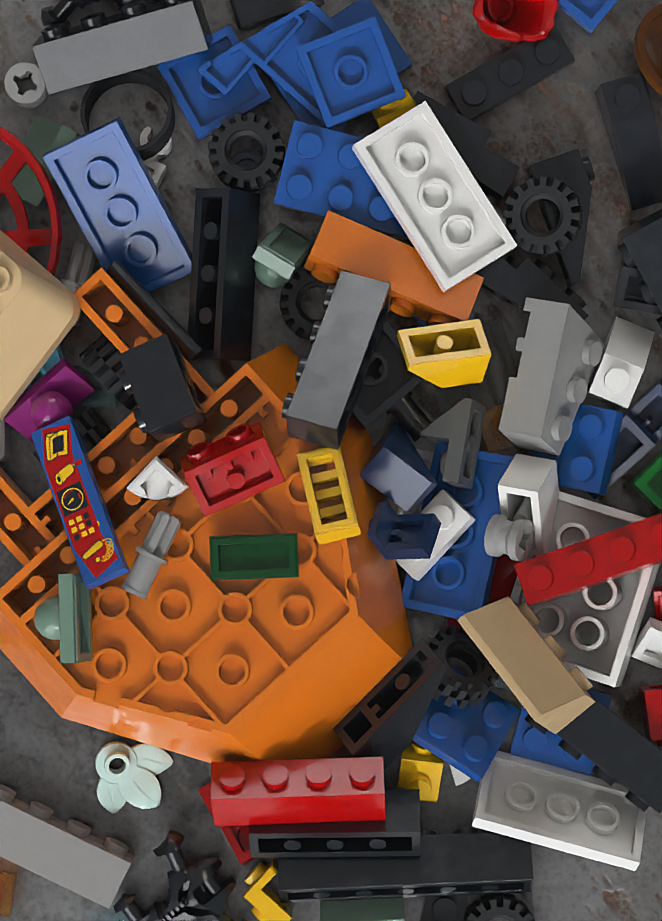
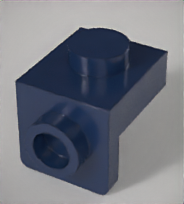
[368,501,442,560]

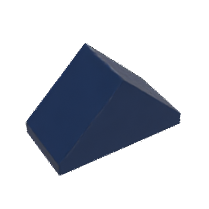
[360,422,437,513]

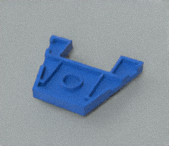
[197,1,347,133]

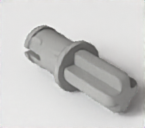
[60,241,96,326]
[121,511,181,599]

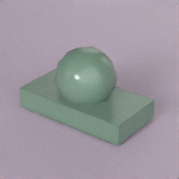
[252,223,314,288]
[33,574,93,663]

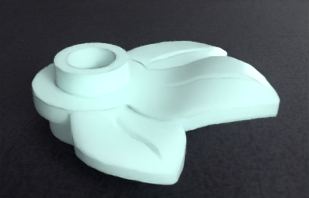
[95,741,173,814]

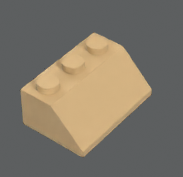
[457,596,595,734]

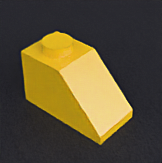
[397,319,492,388]

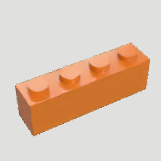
[303,210,484,326]

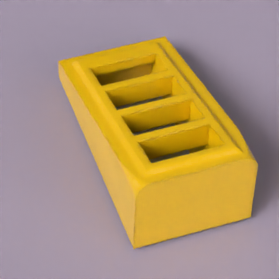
[297,447,361,544]

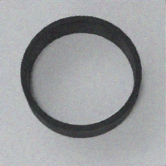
[80,69,175,161]

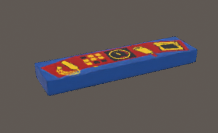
[31,416,130,590]

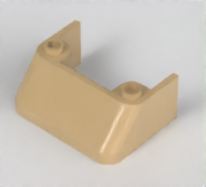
[0,230,80,422]

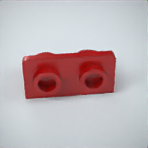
[180,422,285,517]

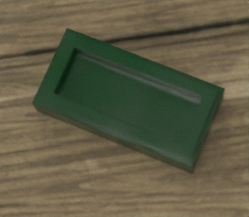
[209,533,300,581]

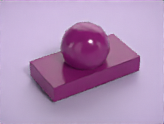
[4,358,95,444]

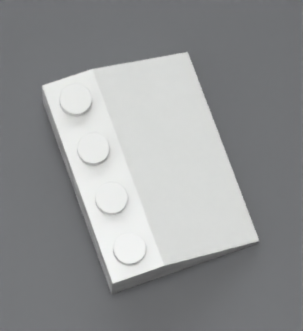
[510,491,660,687]

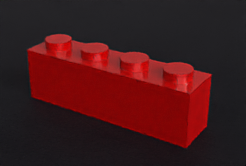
[514,513,662,606]
[211,756,386,826]

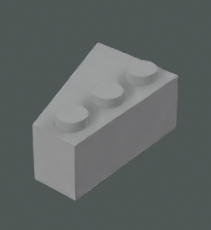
[499,297,605,456]

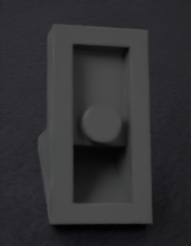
[420,398,486,489]

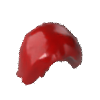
[472,0,559,42]

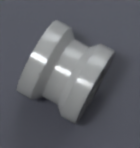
[4,62,49,109]
[484,514,534,562]

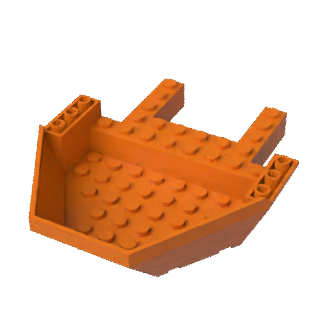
[0,268,413,763]

